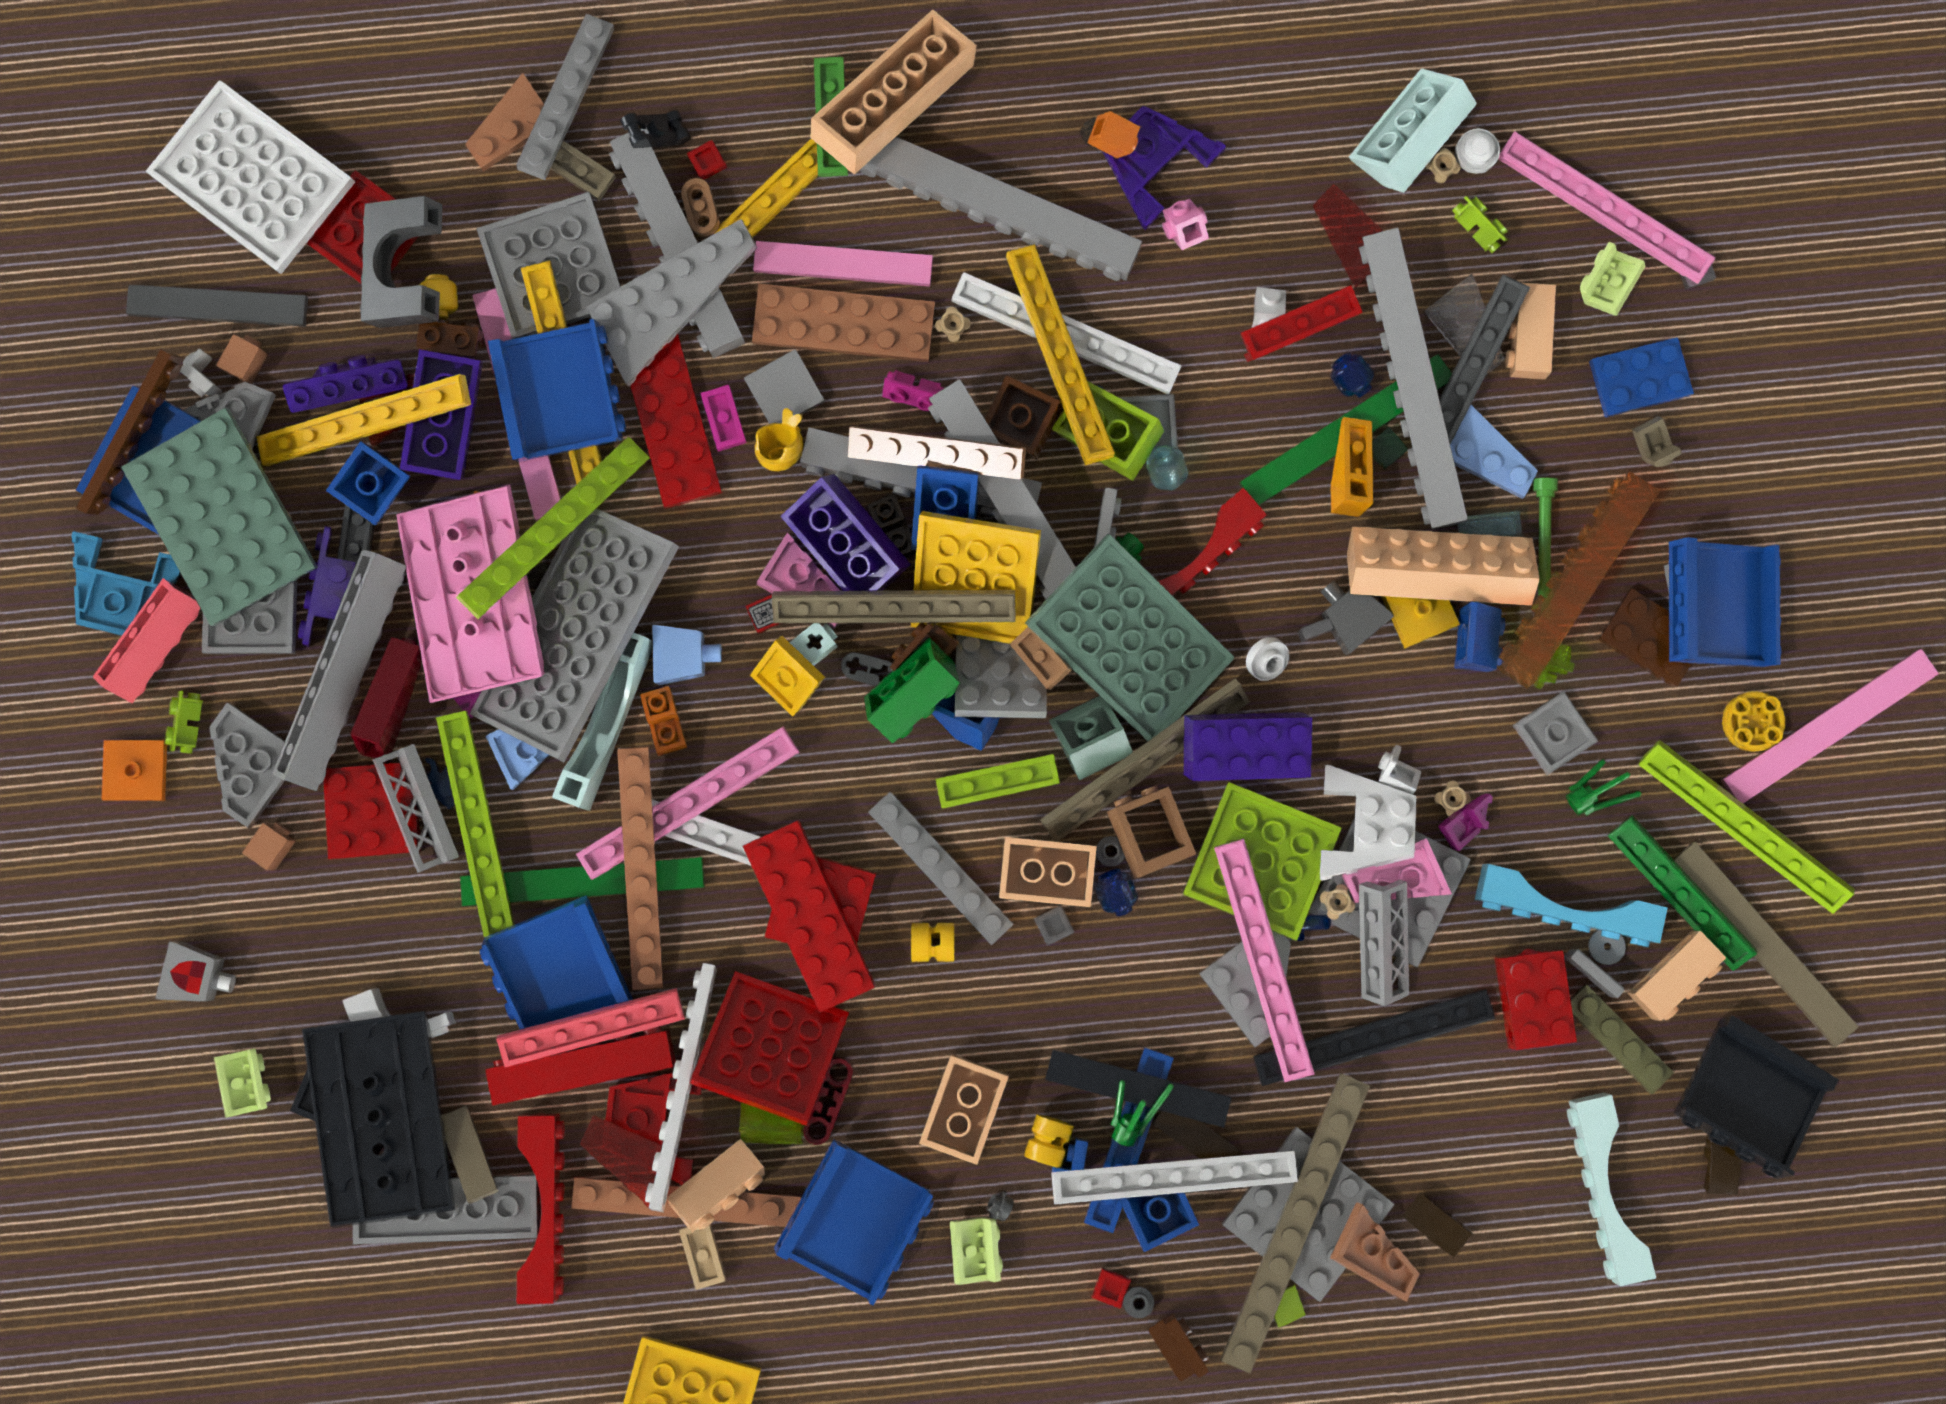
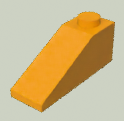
[1331,417,1373,517]

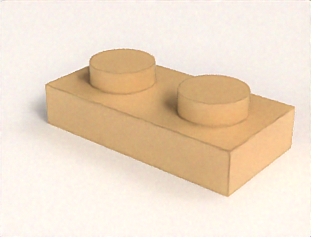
[679,1224,727,1290]

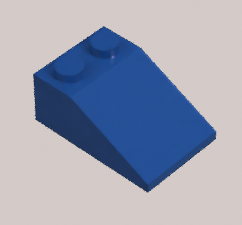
[911,465,979,550]

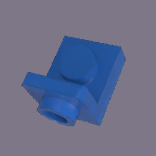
[1051,1137,1088,1172]

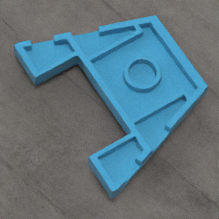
[71,531,181,636]

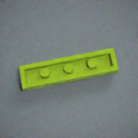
[935,754,1060,809]

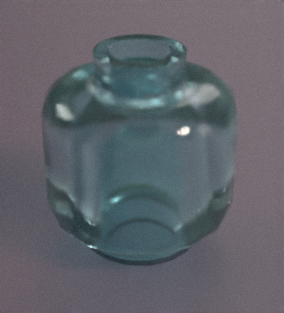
[1146,445,1188,490]

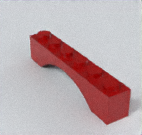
[1158,488,1267,596]
[516,1113,565,1304]

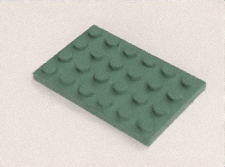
[121,408,318,626]
[1024,534,1235,742]

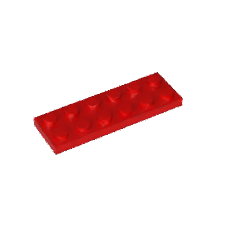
[630,334,722,509]
[742,820,876,1012]

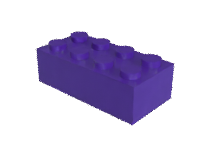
[400,349,483,480]
[780,474,911,591]
[1183,712,1312,781]

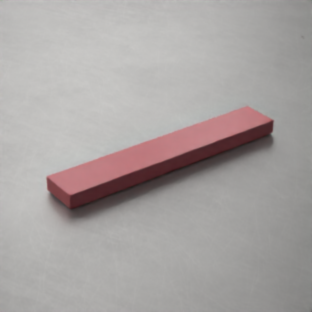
[496,988,685,1067]

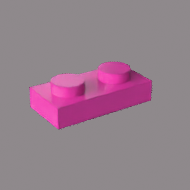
[700,385,747,452]

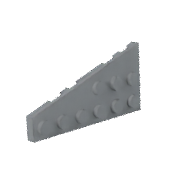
[586,219,757,386]

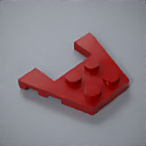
[602,1072,703,1186]

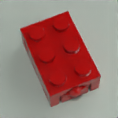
[1494,949,1577,1050]

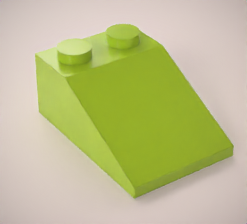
[1052,381,1164,481]

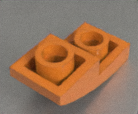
[640,686,688,756]

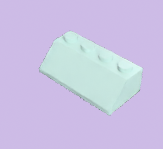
[1349,68,1477,193]

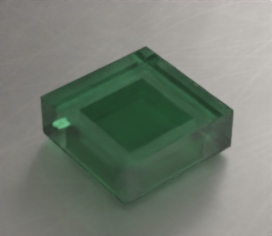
[1372,427,1408,470]

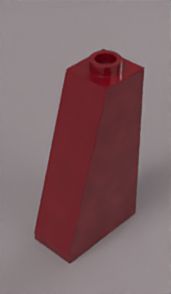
[350,637,422,763]

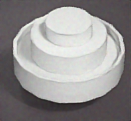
[1455,128,1500,174]
[1246,637,1289,681]

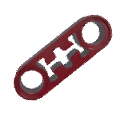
[803,1057,854,1145]

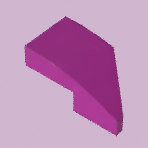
[1438,793,1493,851]

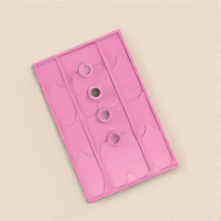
[396,484,545,703]

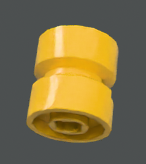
[911,923,954,962]
[1024,1114,1074,1168]

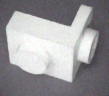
[1252,287,1286,328]
[180,349,222,397]
[1378,745,1421,795]

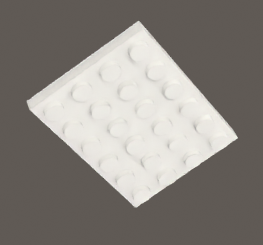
[146,80,355,274]

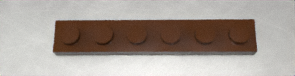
[76,349,183,515]

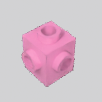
[1162,199,1209,250]

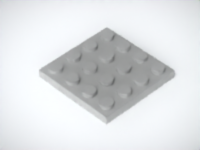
[476,192,621,339]
[1309,817,1471,967]
[1221,1127,1394,1302]

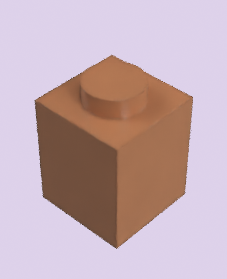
[216,334,268,384]
[242,822,296,871]

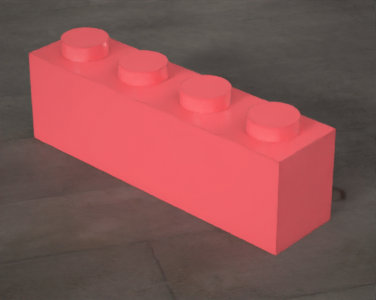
[93,578,200,704]

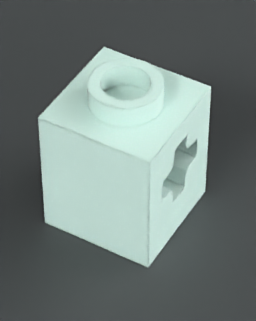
[789,623,838,666]

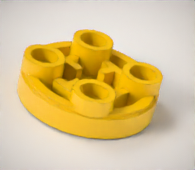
[1722,691,1785,752]

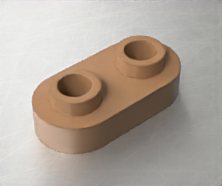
[681,178,720,237]

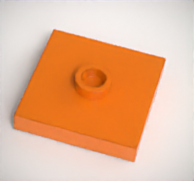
[102,740,167,801]

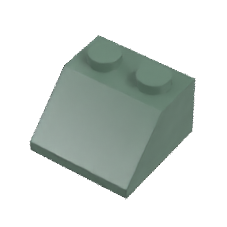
[1049,696,1133,780]

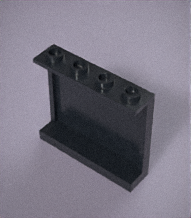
[1674,1015,1839,1179]

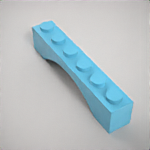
[1474,864,1668,948]

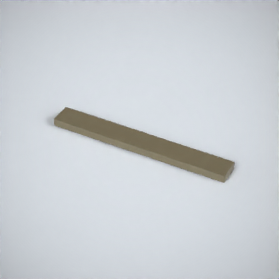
[772,590,1016,623]
[1040,679,1250,842]
[1673,842,1859,1047]

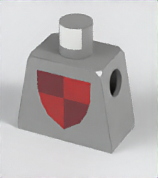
[155,941,236,1001]

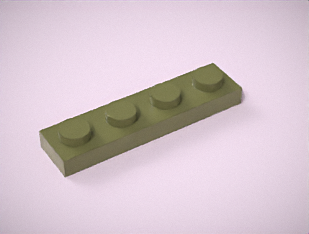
[1570,984,1674,1094]

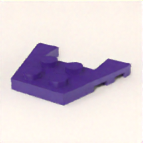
[1102,105,1226,230]

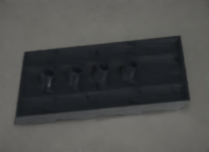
[302,1011,455,1228]

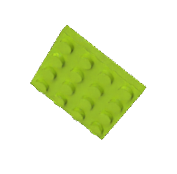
[1183,782,1341,941]

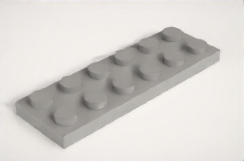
[353,1174,539,1244]

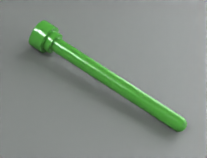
[1533,478,1558,622]

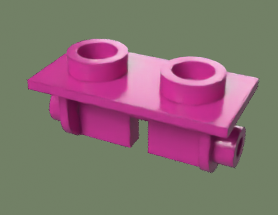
[882,370,944,411]

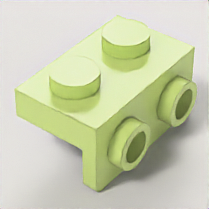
[1580,242,1646,316]
[214,1048,271,1118]
[950,1217,1003,1285]

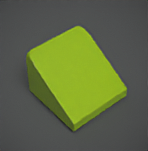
[1274,1285,1306,1328]

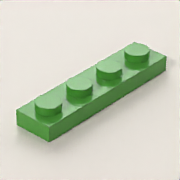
[814,57,848,177]

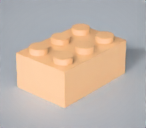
[999,837,1097,907]
[919,1053,1009,1165]

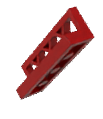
[1240,285,1363,362]

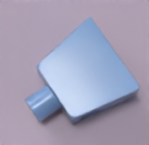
[652,625,722,685]

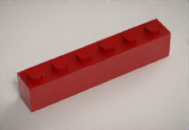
[485,1026,676,1106]

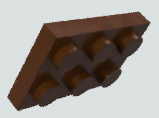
[1597,588,1692,688]

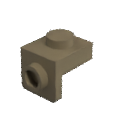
[1632,416,1682,467]

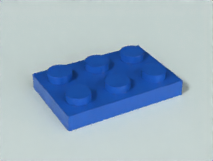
[1589,337,1694,418]

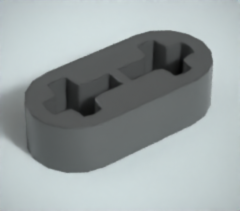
[841,652,893,686]

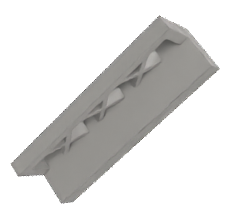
[373,744,459,873]
[1359,880,1409,1006]

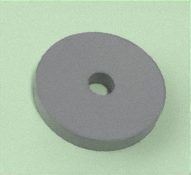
[1588,930,1626,965]

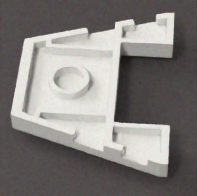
[1320,765,1416,880]

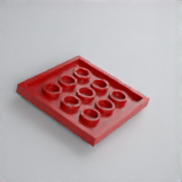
[690,971,849,1126]

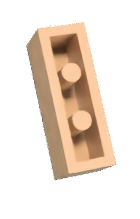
[1505,283,1556,379]
[1627,931,1726,1021]
[667,1139,765,1233]

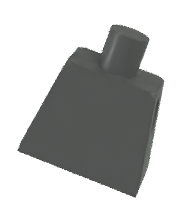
[1320,580,1394,656]

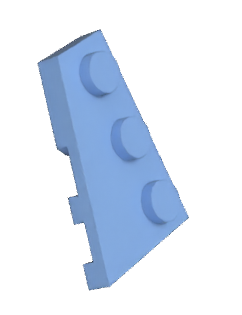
[1450,405,1538,499]
[486,729,549,790]

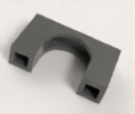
[360,196,442,328]

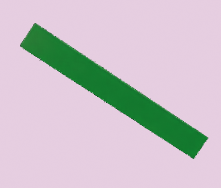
[1239,354,1452,506]
[460,857,705,906]

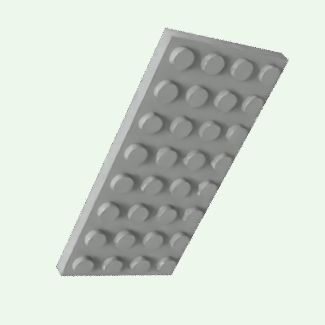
[470,509,679,762]

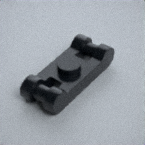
[620,110,691,148]

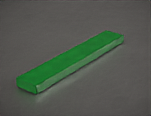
[1608,815,1758,971]

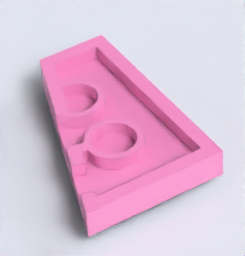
[757,532,840,629]
[1342,838,1452,903]

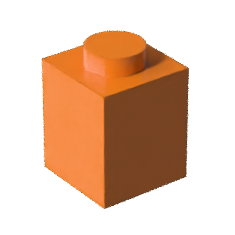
[1087,111,1140,158]

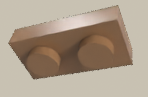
[1010,627,1072,690]

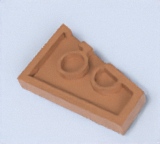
[465,73,544,172]
[1330,1202,1419,1302]

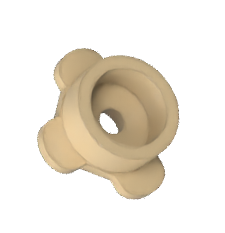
[1425,148,1461,183]
[935,307,971,342]
[1434,781,1471,816]
[1319,884,1355,920]

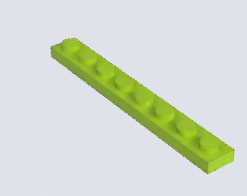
[456,436,650,620]
[436,711,515,937]
[1638,740,1855,914]

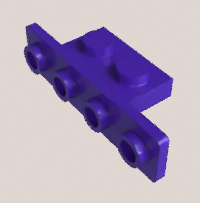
[283,355,408,413]
[298,526,356,647]

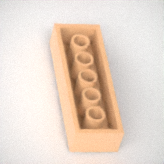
[810,10,977,175]
[1347,527,1540,605]

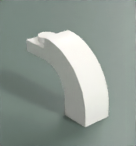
[342,988,456,1038]

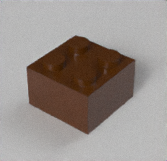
[985,375,1063,460]

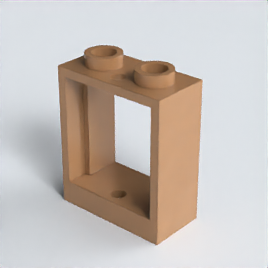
[1107,785,1196,879]

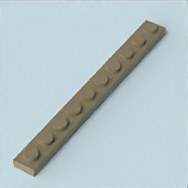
[1220,1073,1370,1374]

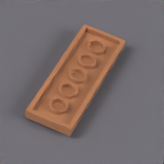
[752,283,935,362]

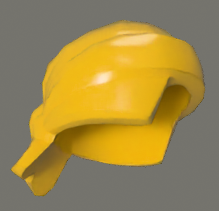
[754,408,804,471]

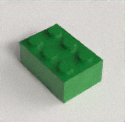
[864,637,960,744]

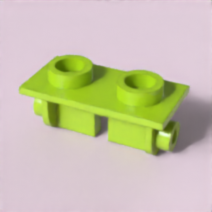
[1452,196,1509,254]
[165,691,203,754]

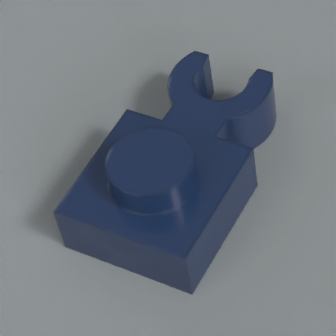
[425,758,455,810]

